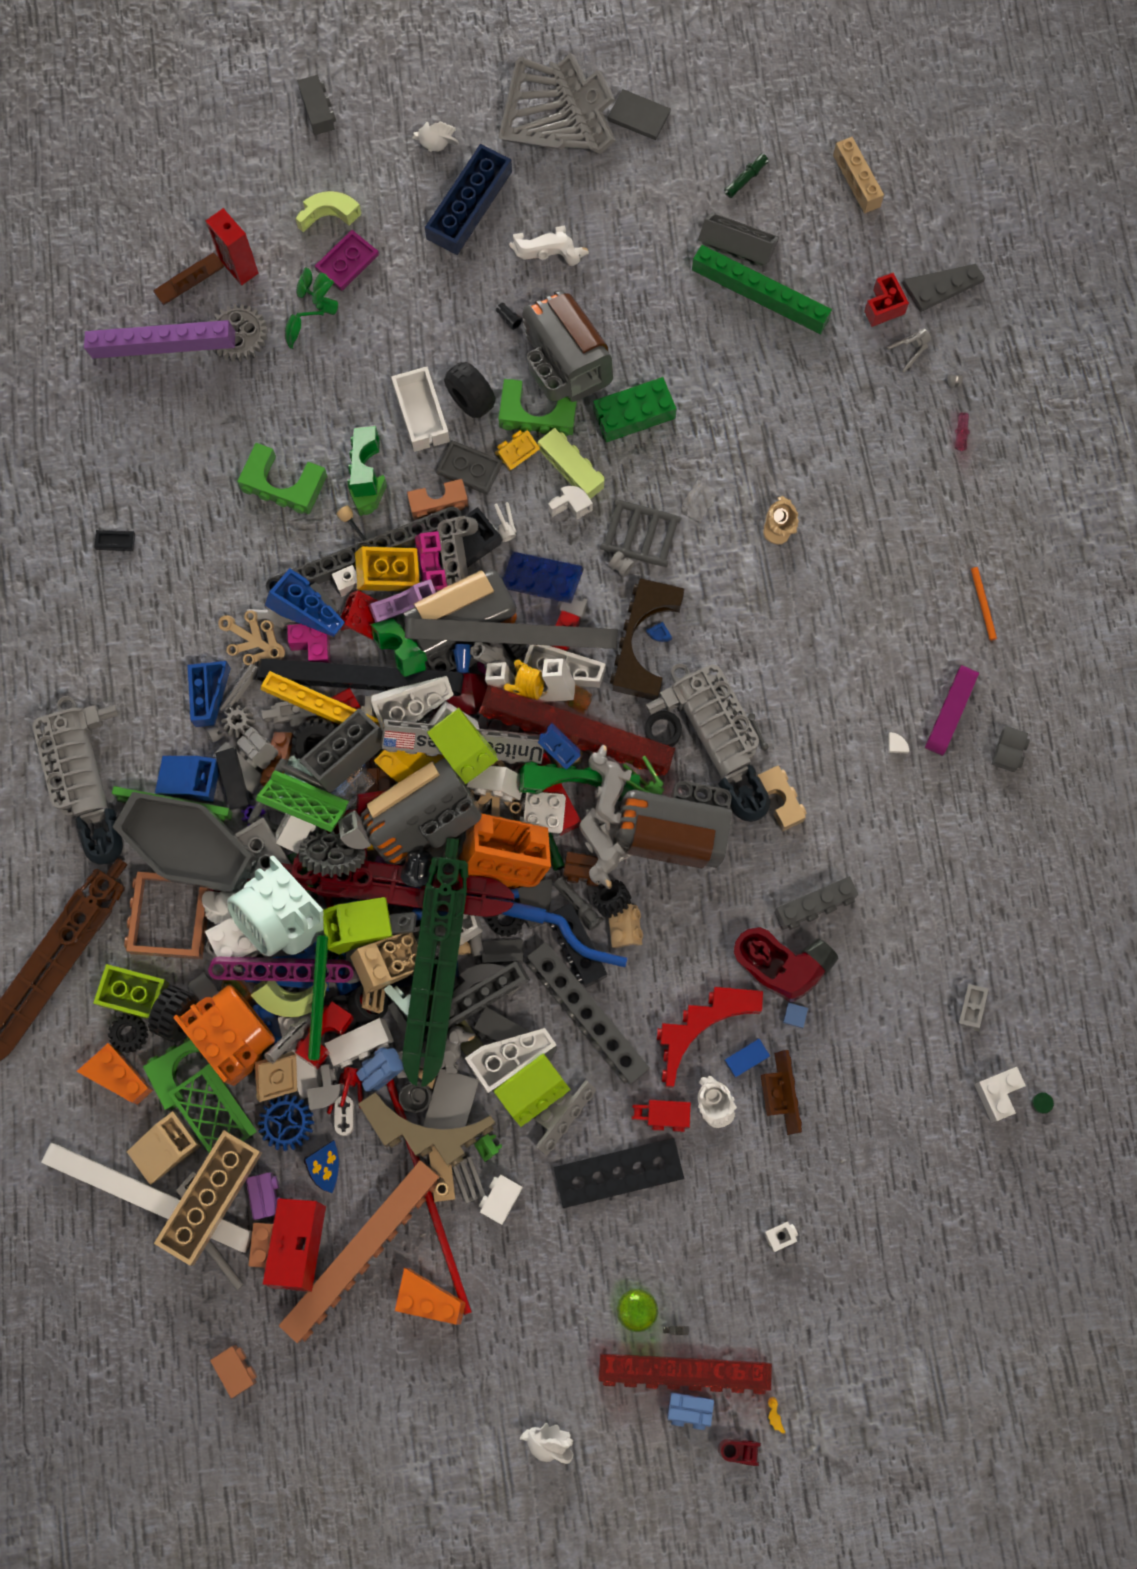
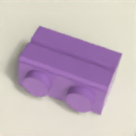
[246,1173,281,1220]

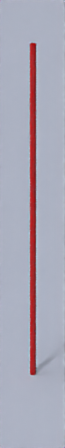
[319,882,472,1315]

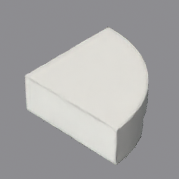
[888,732,909,754]

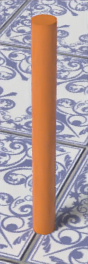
[971,567,997,641]

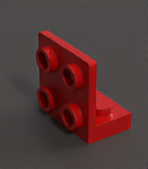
[340,590,378,640]

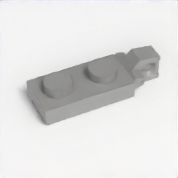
[262,701,318,724]

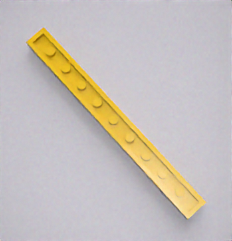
[261,671,444,763]

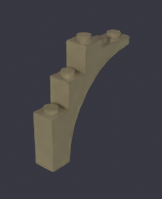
[358,1092,496,1167]

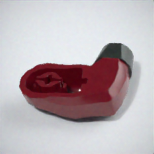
[734,927,839,1002]

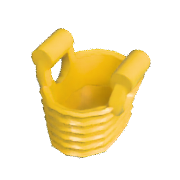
[504,660,545,700]

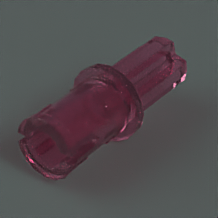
[955,412,970,451]

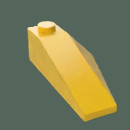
[374,749,430,783]

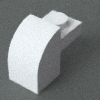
[548,486,593,520]

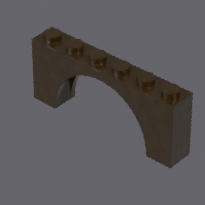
[610,578,685,701]

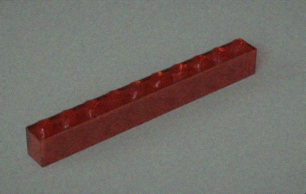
[479,685,675,776]

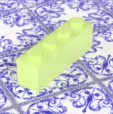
[538,428,605,499]

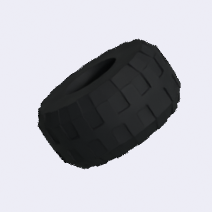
[444,362,496,418]

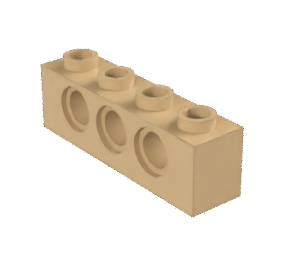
[833,137,884,214]

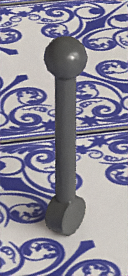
[748,713,769,750]

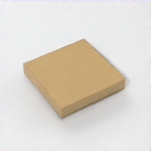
[255,1052,297,1102]

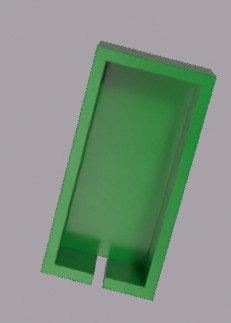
[593,377,677,443]

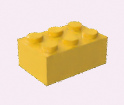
[355,546,420,591]

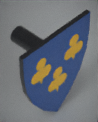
[304,1140,339,1193]

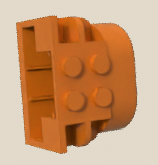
[458,813,551,889]
[173,985,275,1086]

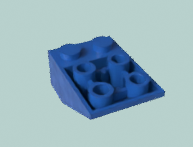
[155,756,220,802]

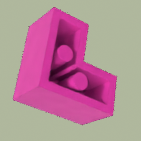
[287,624,331,663]

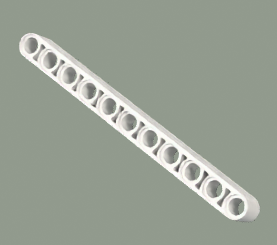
[41,1143,252,1253]

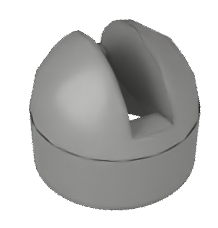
[947,375,963,388]
[205,726,222,743]

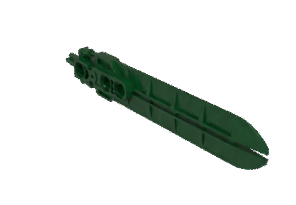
[402,838,469,1087]

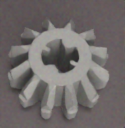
[221,705,256,739]

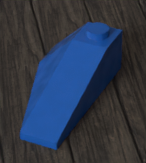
[265,568,345,637]

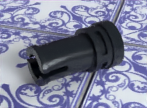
[496,303,523,330]

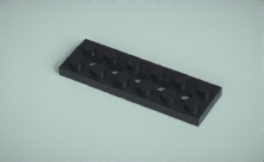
[553,1138,684,1209]

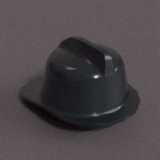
[401,846,433,887]

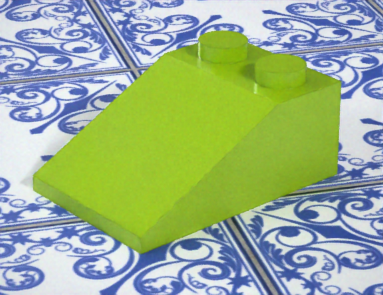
[427,708,498,784]

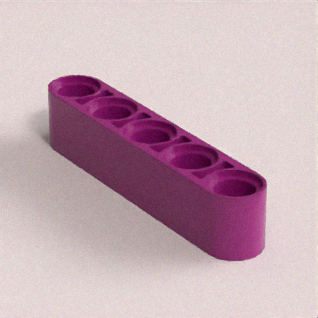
[925,665,979,756]

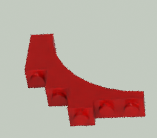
[657,987,763,1088]

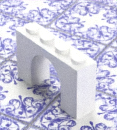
[485,658,575,704]

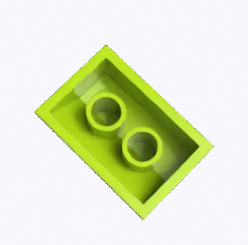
[493,1053,571,1127]

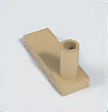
[429,1146,456,1202]

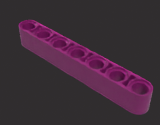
[208,956,353,983]

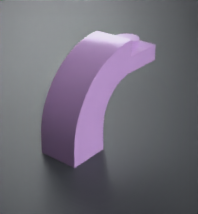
[369,579,436,623]

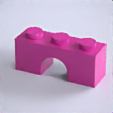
[415,531,447,592]

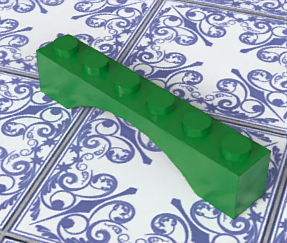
[519,762,640,801]

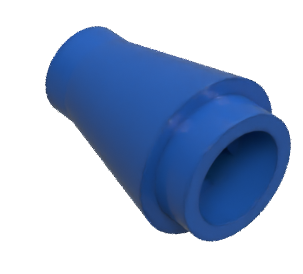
[453,644,471,673]

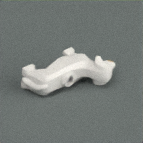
[509,226,589,266]

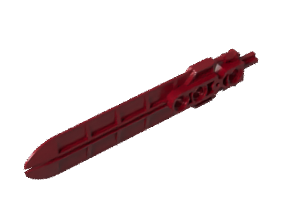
[281,853,514,917]

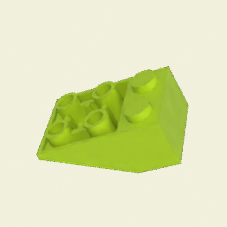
[323,897,393,954]

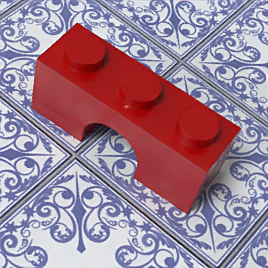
[295,1002,354,1070]

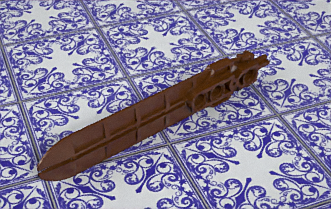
[0,858,128,1061]

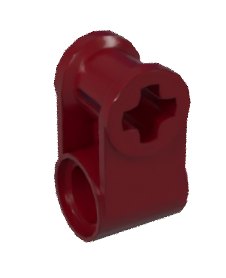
[718,1439,761,1466]

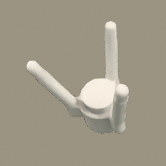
[489,502,517,542]

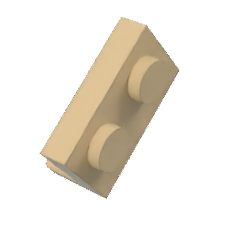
[609,904,643,948]

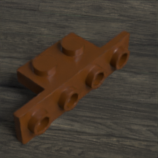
[153,253,224,306]
[760,1050,802,1135]

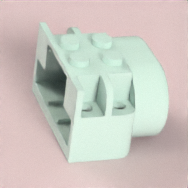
[227,855,324,957]

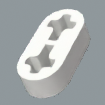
[334,1096,354,1136]

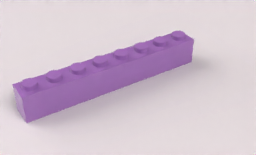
[84,320,236,359]

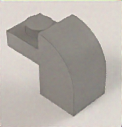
[307,1064,342,1110]

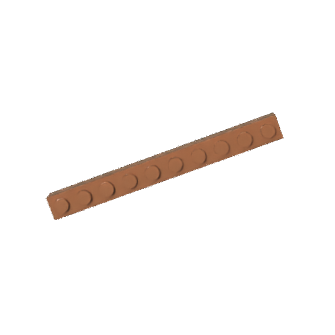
[279,1160,441,1343]

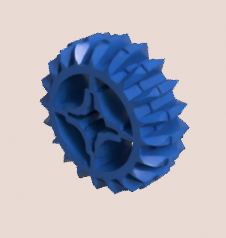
[258,1094,315,1151]

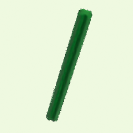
[308,935,328,1060]

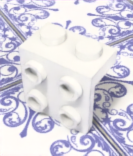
[520,792,566,834]

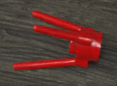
[327,1067,363,1114]

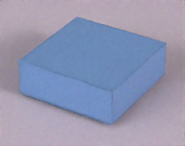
[783,1003,808,1028]

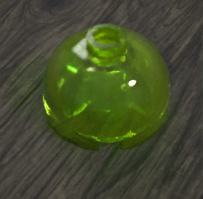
[616,1288,659,1332]

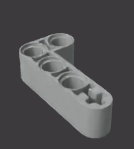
[437,516,478,586]

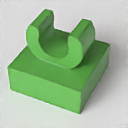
[474,1134,502,1162]

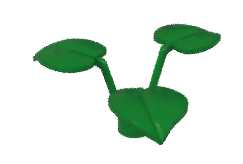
[285,267,338,349]

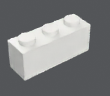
[324,1018,394,1069]

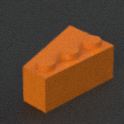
[76,1043,153,1104]

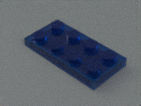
[502,552,584,603]

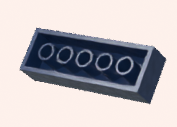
[425,144,512,255]

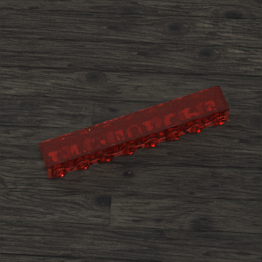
[599,1353,772,1394]

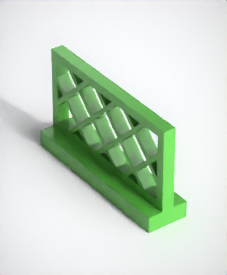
[256,770,349,832]
[168,1064,257,1153]

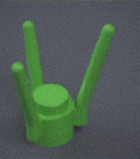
[623,756,664,795]

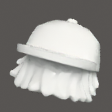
[412,121,459,152]
[202,891,234,925]
[698,1076,737,1128]
[520,1423,573,1464]

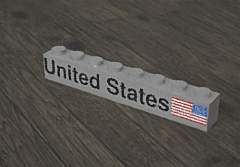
[381,719,544,764]

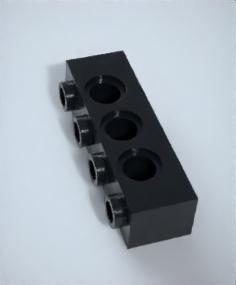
[549,903,608,988]

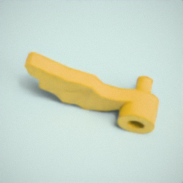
[768,1397,786,1434]

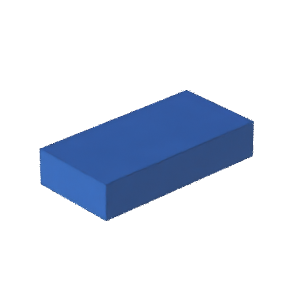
[724,1039,770,1078]

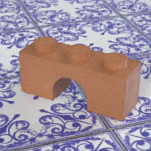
[407,479,469,520]

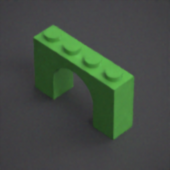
[498,379,577,436]
[237,443,327,515]
[143,1037,221,1111]

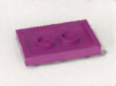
[314,230,379,291]

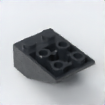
[439,507,501,571]

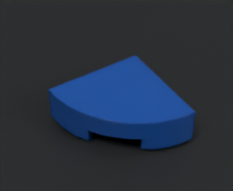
[646,622,672,642]

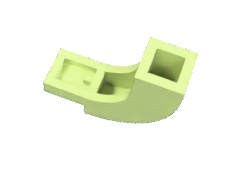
[296,191,361,232]
[251,981,328,1017]

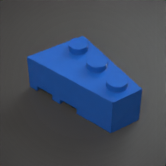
[187,661,231,727]

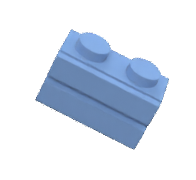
[356,1047,404,1092]
[667,1392,714,1430]

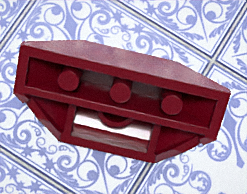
[428,673,493,717]

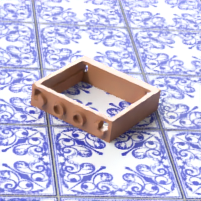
[124,872,209,960]

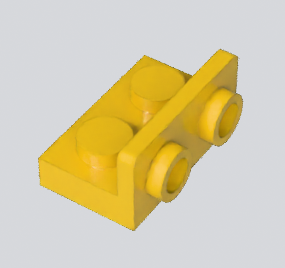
[494,430,540,471]

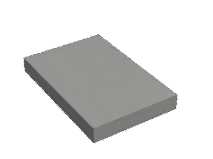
[423,1069,479,1130]

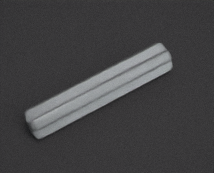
[219,664,258,714]

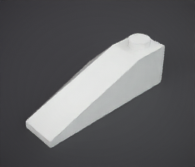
[465,1028,556,1093]

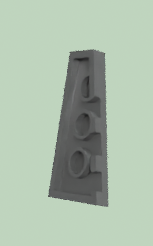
[902,264,985,312]

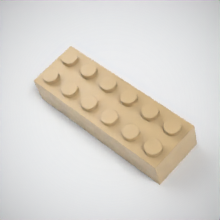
[154,1130,262,1266]

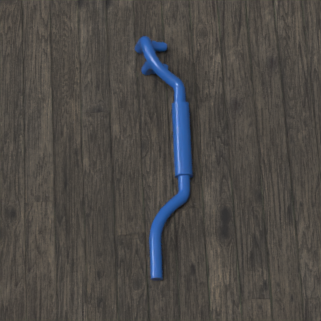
[412,894,627,967]

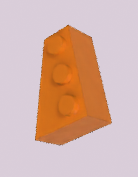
[395,1268,465,1325]

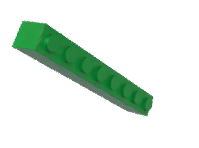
[692,245,832,335]

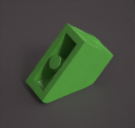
[349,475,387,516]

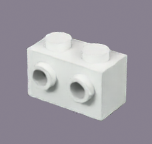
[479,1174,523,1225]

